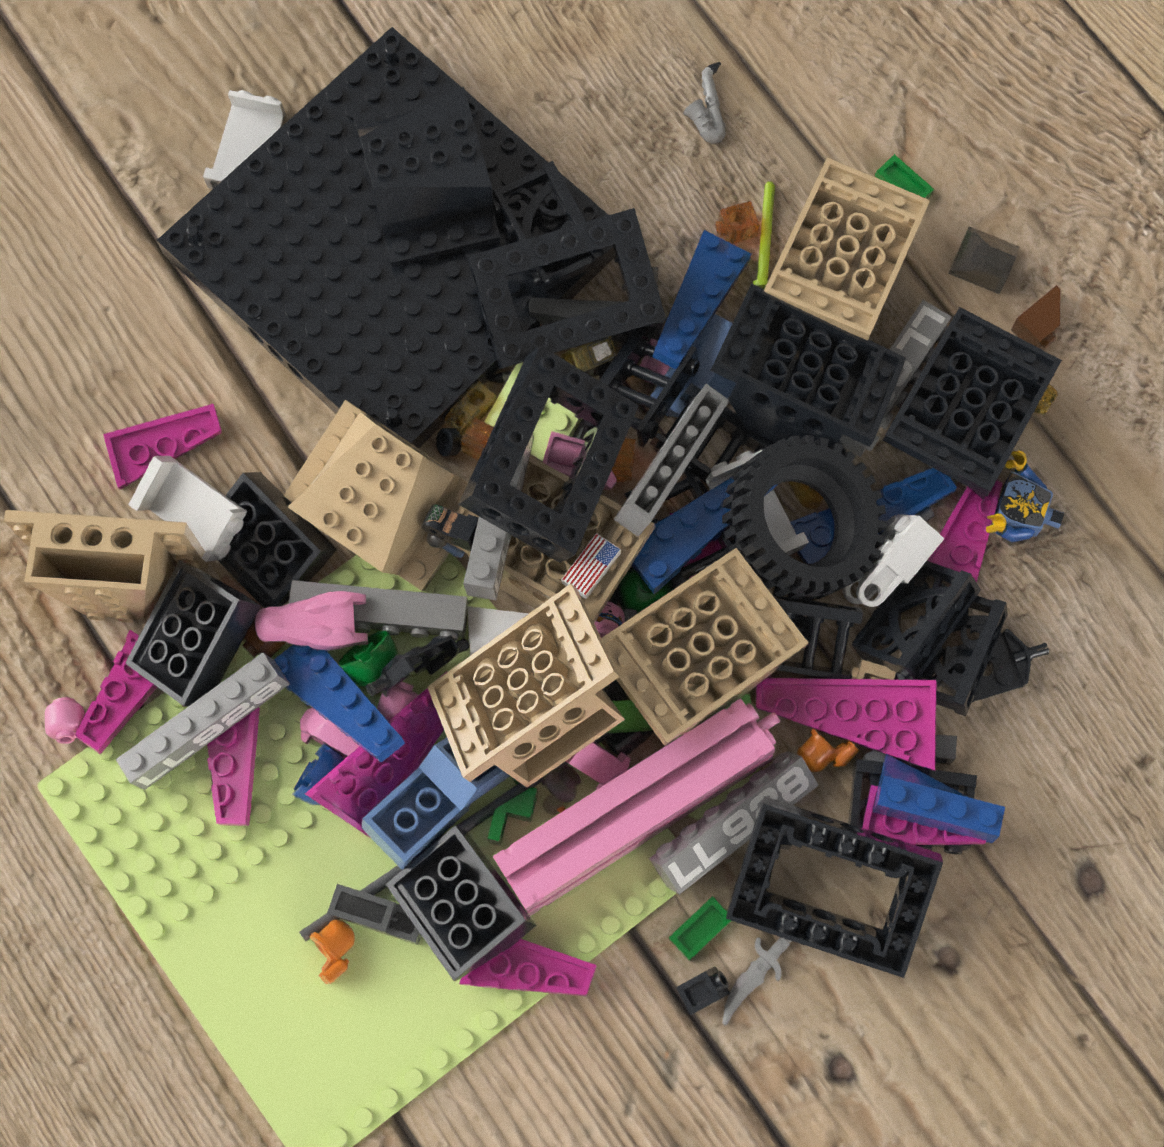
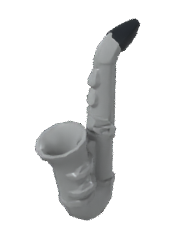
[683,62,726,144]

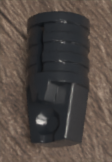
[606,731,654,756]

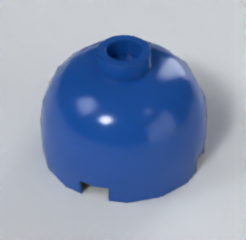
[292,744,344,806]

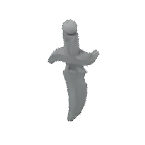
[723,937,792,1026]

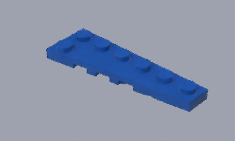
[653,230,752,369]
[790,468,957,564]
[631,476,780,594]
[274,645,405,762]

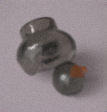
[542,765,581,815]

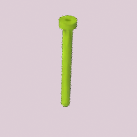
[753,181,775,289]

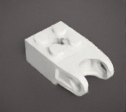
[843,514,944,607]

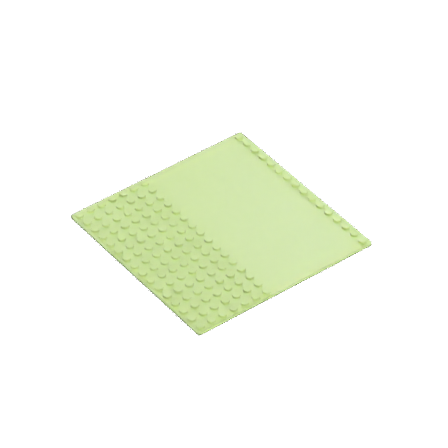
[38,553,677,1147]

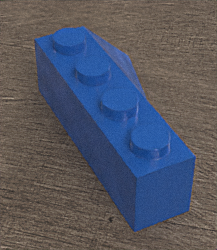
[873,754,1005,843]

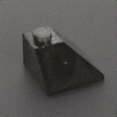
[948,226,1020,294]

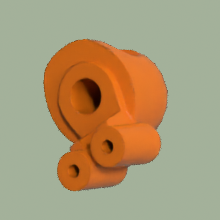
[797,728,860,772]
[309,919,355,984]

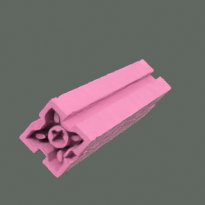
[493,698,780,916]

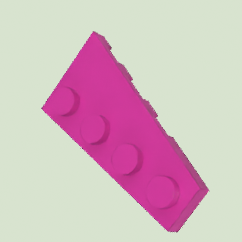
[103,404,222,490]
[927,480,1002,583]
[75,630,157,754]
[207,707,260,826]
[862,785,986,845]
[459,939,597,996]

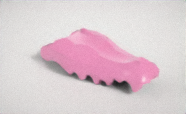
[255,591,368,651]

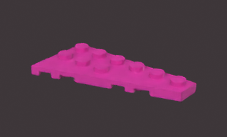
[305,671,447,837]
[756,678,937,772]

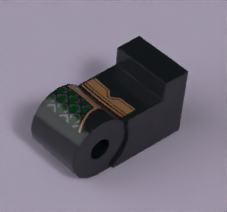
[421,504,479,552]

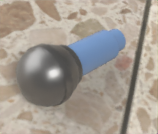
[427,533,465,558]

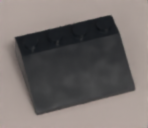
[218,472,337,608]
[125,560,261,707]
[385,825,537,982]

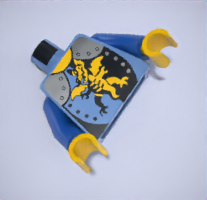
[986,451,1064,543]

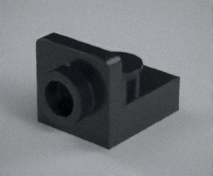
[676,967,730,1015]

